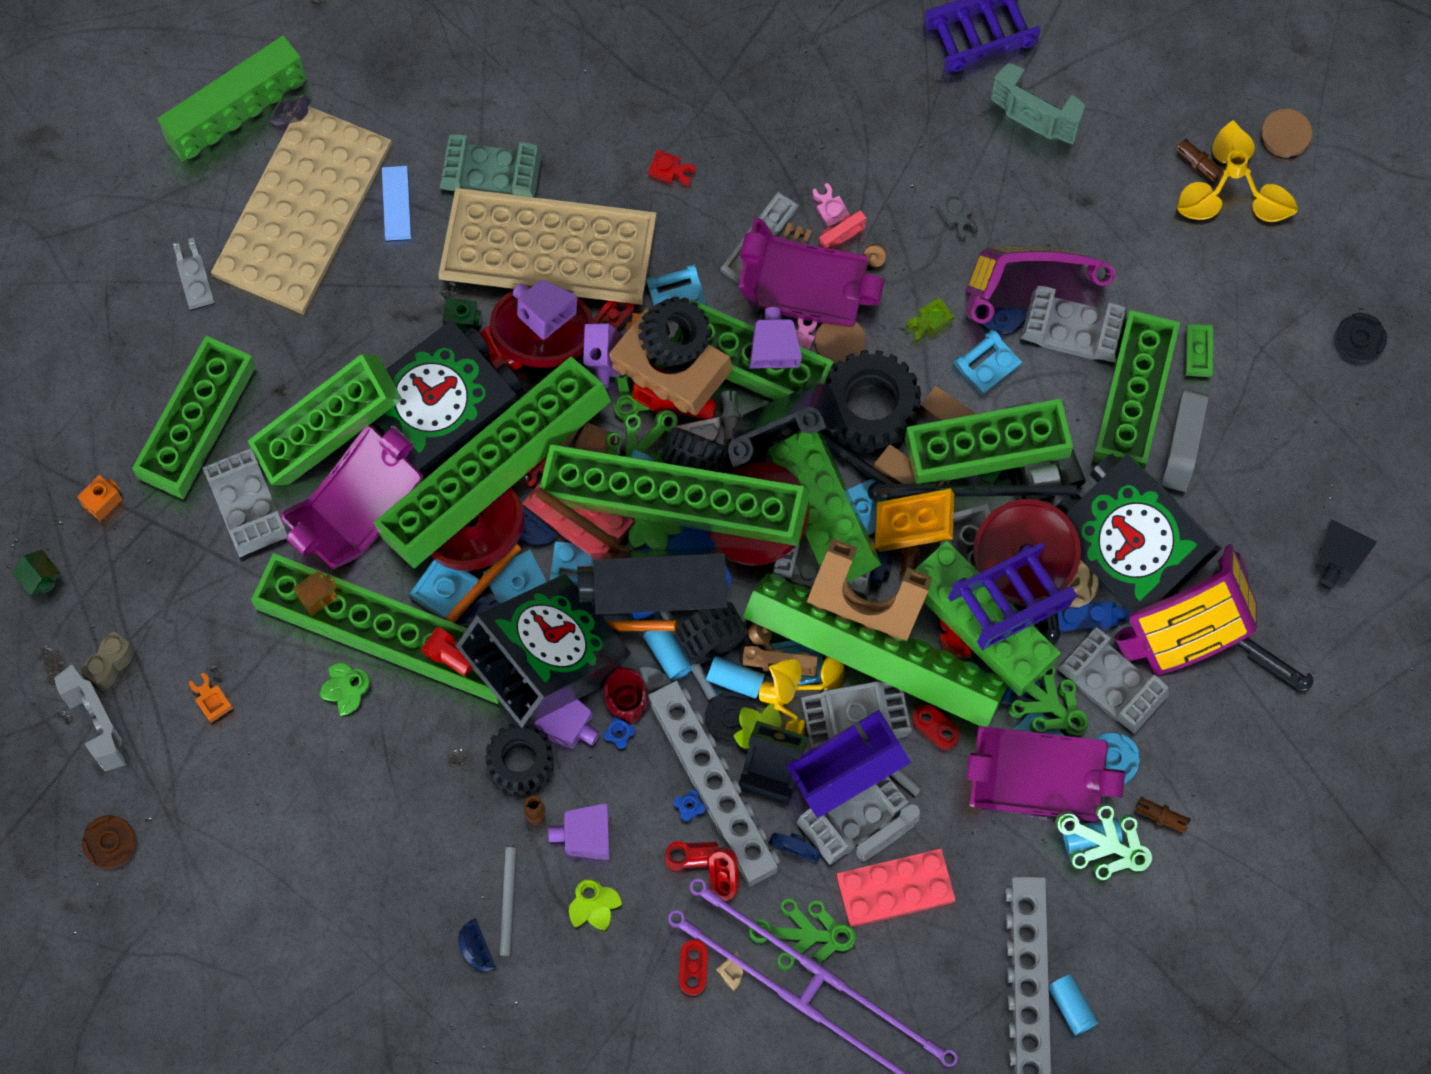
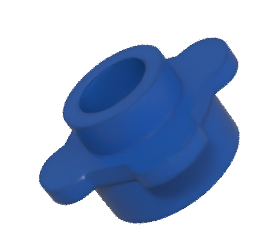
[603,717,635,749]
[674,790,705,821]

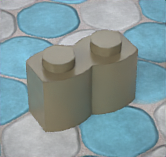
[81,632,134,692]

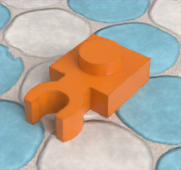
[189,673,233,723]

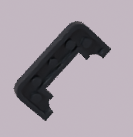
[728,383,847,468]

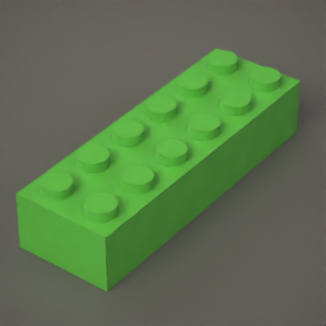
[157,36,307,162]
[672,299,834,400]
[1092,310,1180,469]
[132,336,256,500]
[248,354,403,485]
[905,399,1073,484]
[768,431,882,582]
[915,541,1061,697]

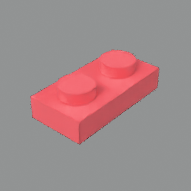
[818,210,867,249]

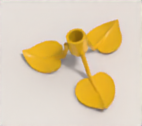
[1177,120,1298,222]
[759,657,845,741]

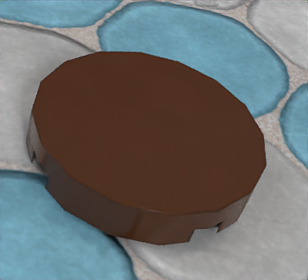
[81,815,137,870]

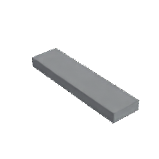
[721,192,799,283]

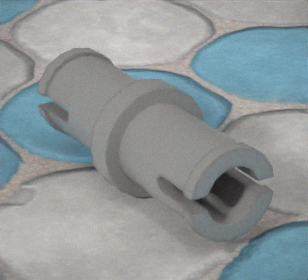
[721,391,741,441]

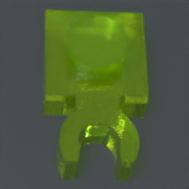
[906,297,954,339]

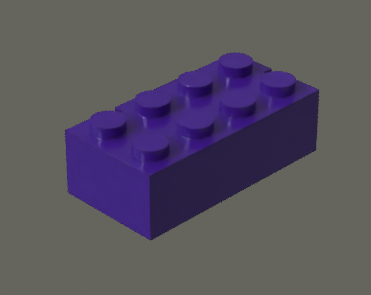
[786,710,911,818]

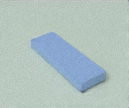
[382,166,411,241]

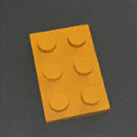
[875,489,954,552]

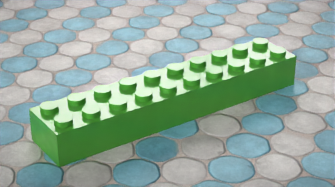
[373,357,611,568]
[539,444,810,546]
[251,553,500,704]
[743,572,1008,727]

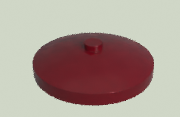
[490,290,593,368]
[708,462,810,566]
[430,487,525,571]
[974,499,1081,606]

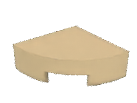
[716,952,743,991]

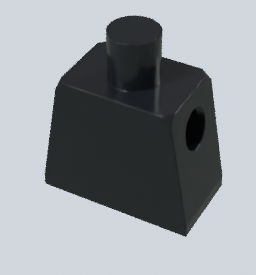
[1315,519,1377,587]

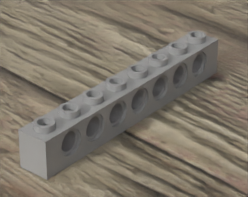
[648,681,780,887]
[1006,877,1051,1074]

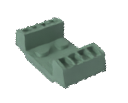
[991,63,1085,144]
[439,135,542,197]

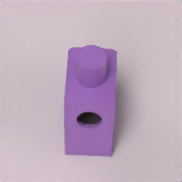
[513,280,577,340]
[749,307,802,368]
[583,324,624,388]
[533,699,600,749]
[548,804,610,860]

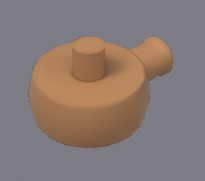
[863,243,887,267]
[748,622,774,651]

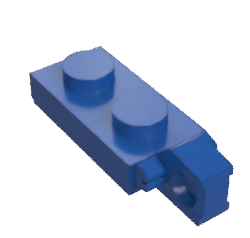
[1056,601,1131,633]

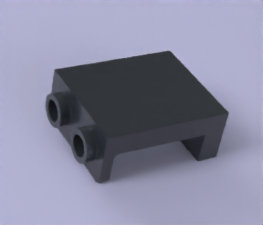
[738,721,808,802]

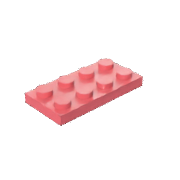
[522,482,635,556]
[836,848,955,927]

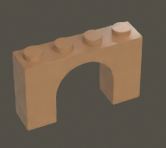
[609,308,733,416]
[874,386,976,486]
[807,538,932,641]

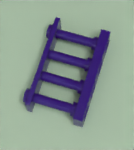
[924,0,1040,73]
[948,543,1077,651]

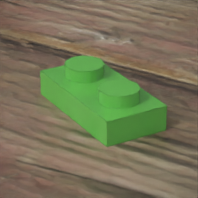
[1185,324,1213,377]

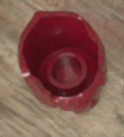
[603,666,648,723]

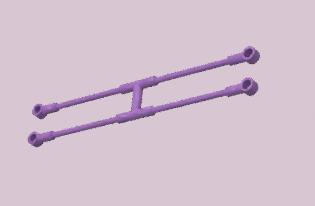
[668,879,958,1074]

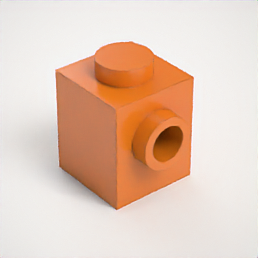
[77,475,122,522]

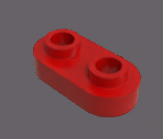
[593,301,634,331]
[912,705,960,750]
[709,847,739,901]
[679,940,708,996]

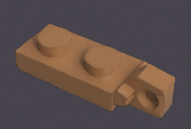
[743,646,818,676]

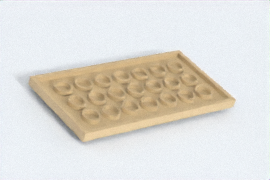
[211,103,392,315]
[439,188,657,305]

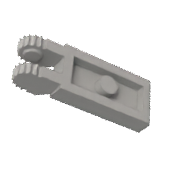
[173,237,215,310]
[856,804,920,863]

